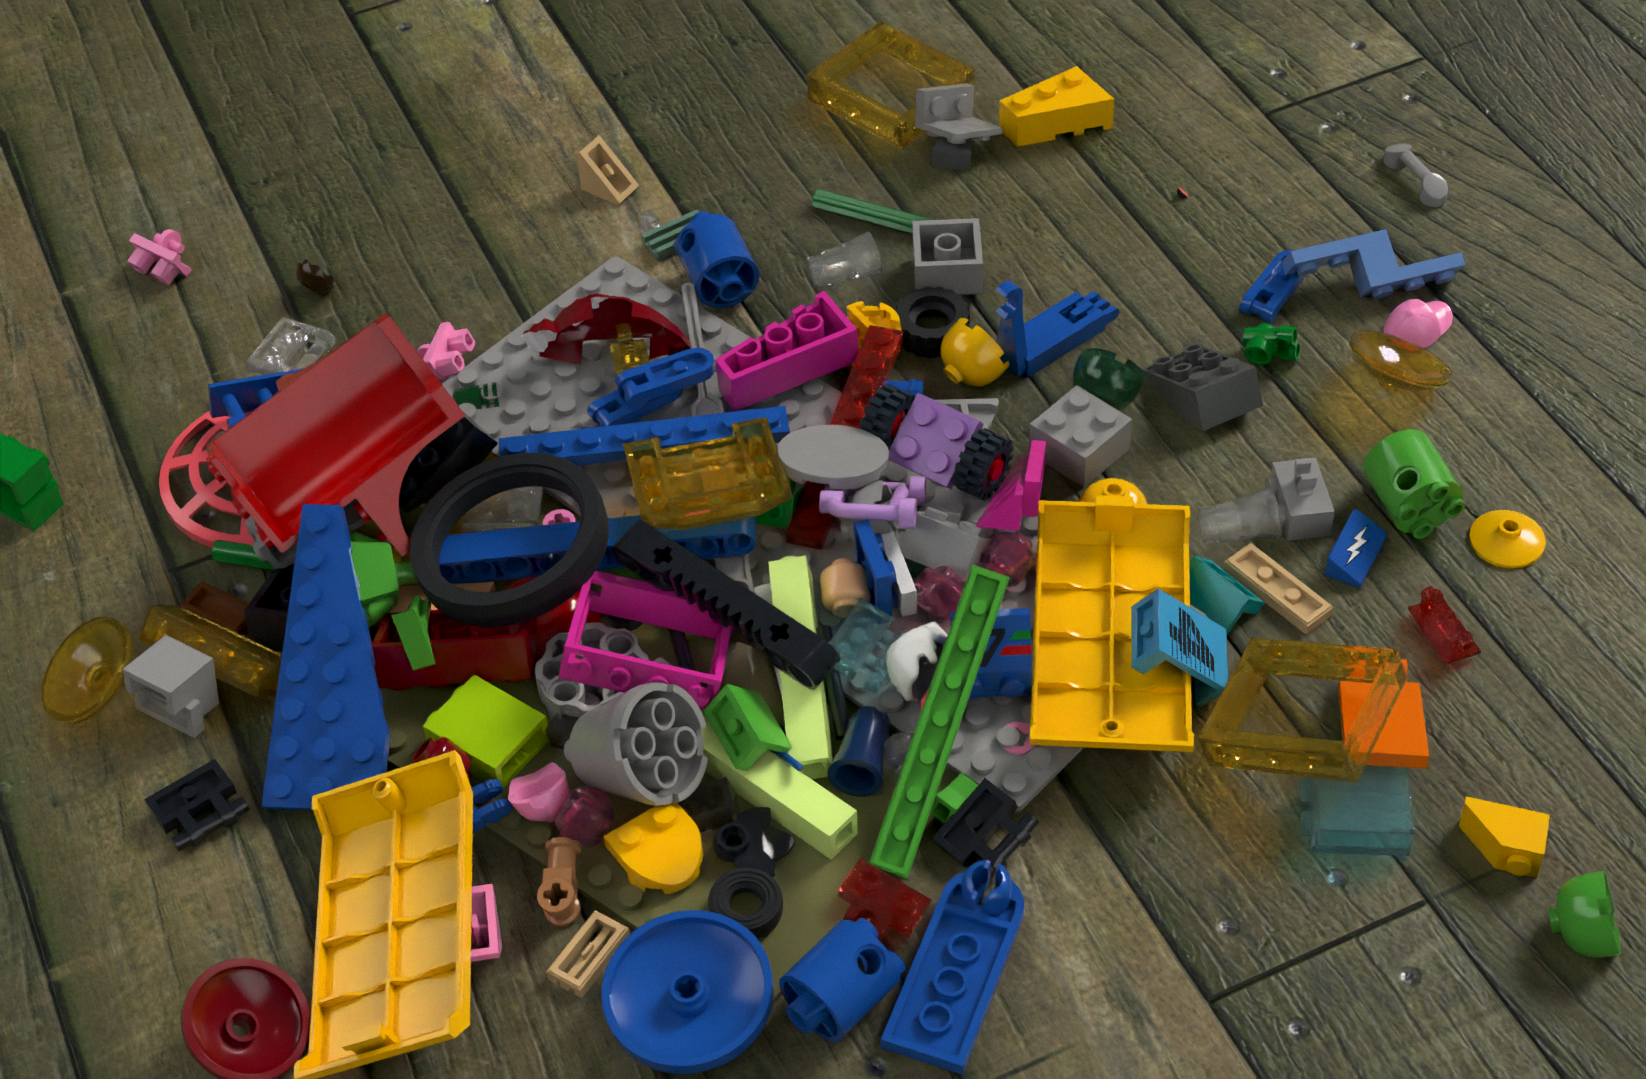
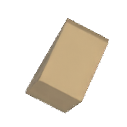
[576,135,640,205]

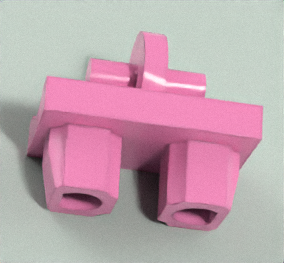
[127,229,192,286]
[417,322,475,384]

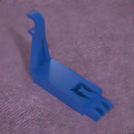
[995,281,1119,377]

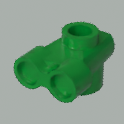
[1242,323,1301,365]

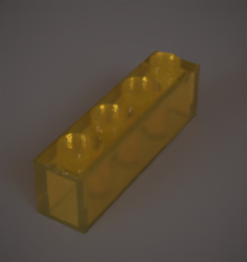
[138,605,282,697]

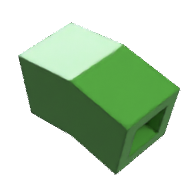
[930,772,978,824]

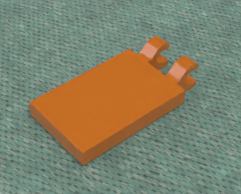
[1338,656,1429,769]

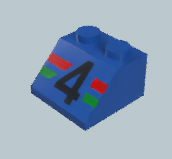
[950,608,1032,699]

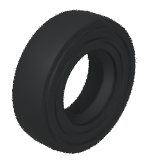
[708,868,783,939]

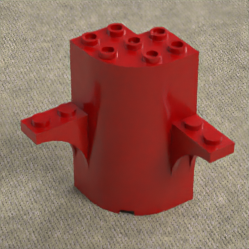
[206,312,466,556]

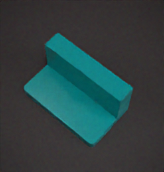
[1189,556,1265,635]

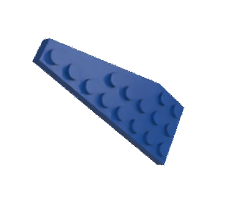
[261,504,391,812]

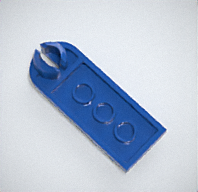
[881,860,1024,1075]

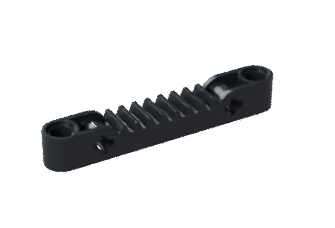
[611,520,841,690]

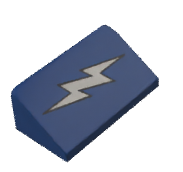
[1325,509,1387,588]

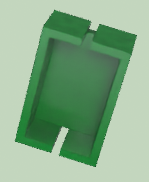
[0,433,64,532]

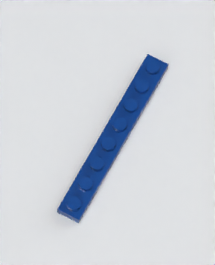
[498,406,790,466]

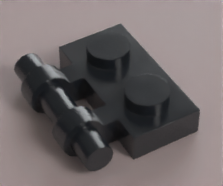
[144,759,250,852]
[932,778,1039,878]

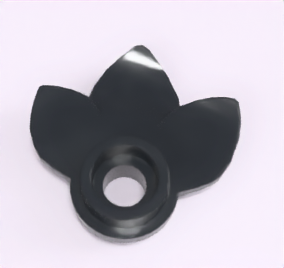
[713,807,796,877]

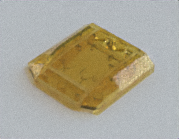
[623,417,792,530]

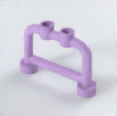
[819,476,926,529]

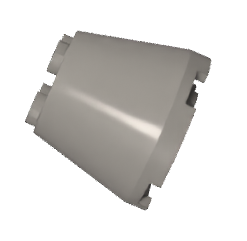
[564,682,708,805]

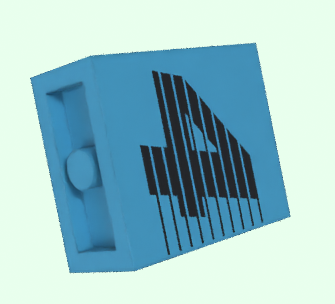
[1131,588,1228,707]

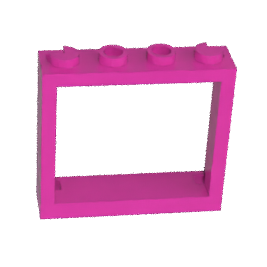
[558,571,732,711]

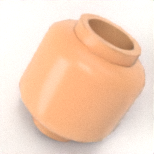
[819,558,871,618]

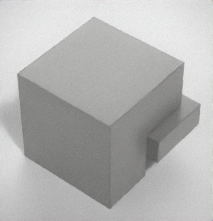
[123,635,219,738]

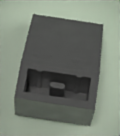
[1141,344,1263,431]

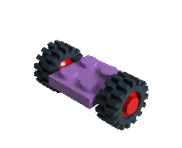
[859,384,1014,501]

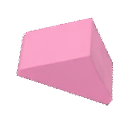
[471,883,502,962]

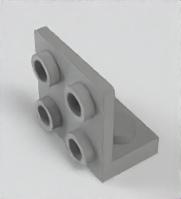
[915,83,1003,144]

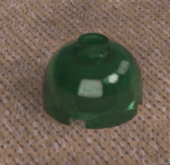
[1072,348,1145,411]

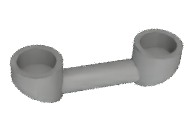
[1383,143,1448,207]

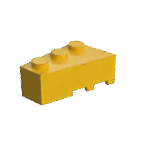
[999,66,1114,147]

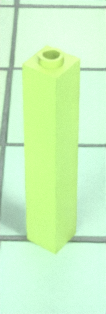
[768,555,833,779]
[701,710,858,860]

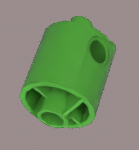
[1363,429,1465,539]

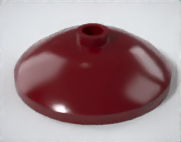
[181,958,311,1079]

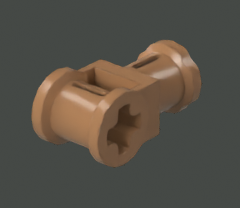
[537,837,582,927]

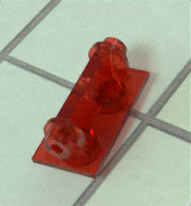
[1408,586,1481,665]

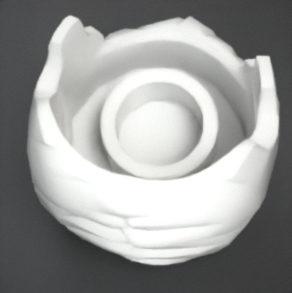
[886,622,947,702]

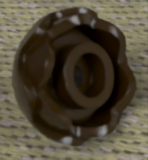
[296,259,335,295]

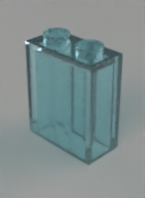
[1298,762,1415,856]

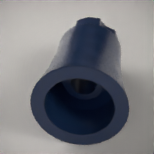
[828,706,890,797]

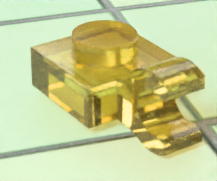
[609,323,649,377]

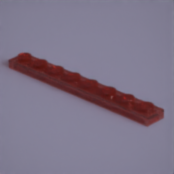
[785,325,904,550]

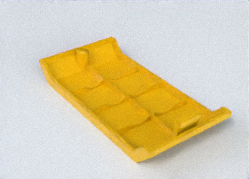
[1030,495,1194,752]
[293,750,473,1079]

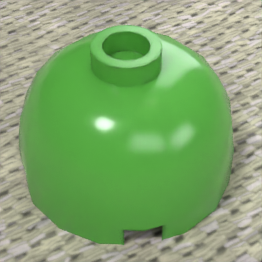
[1548,871,1621,958]

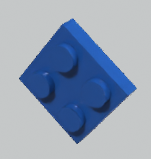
[854,519,897,628]

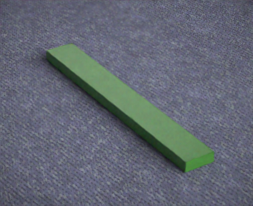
[868,564,1010,880]

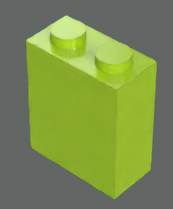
[423,674,551,789]

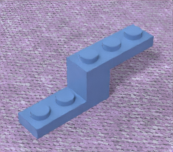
[1281,229,1466,299]

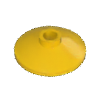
[1469,510,1546,569]

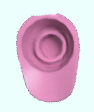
[1384,299,1453,351]
[508,762,570,823]

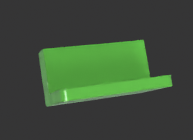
[703,684,792,771]

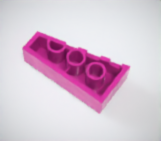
[715,290,859,411]

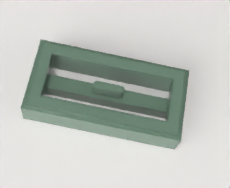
[641,210,699,261]

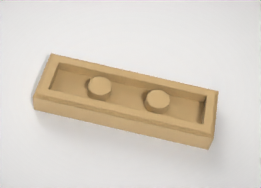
[1223,543,1334,635]

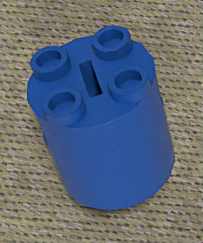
[674,211,759,309]
[779,918,905,1042]

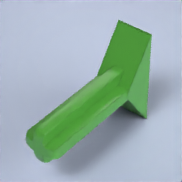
[391,595,435,671]

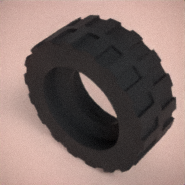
[895,287,970,358]

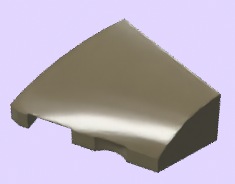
[719,642,786,734]

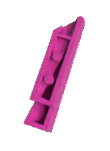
[976,440,1046,531]

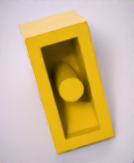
[1459,796,1550,878]

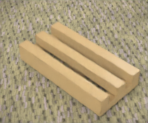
[546,910,630,998]

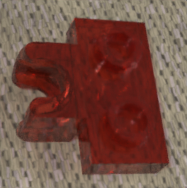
[837,858,932,943]

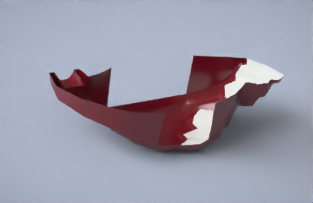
[522,293,691,365]

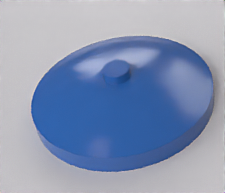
[601,910,774,1074]

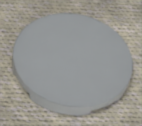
[777,425,889,490]

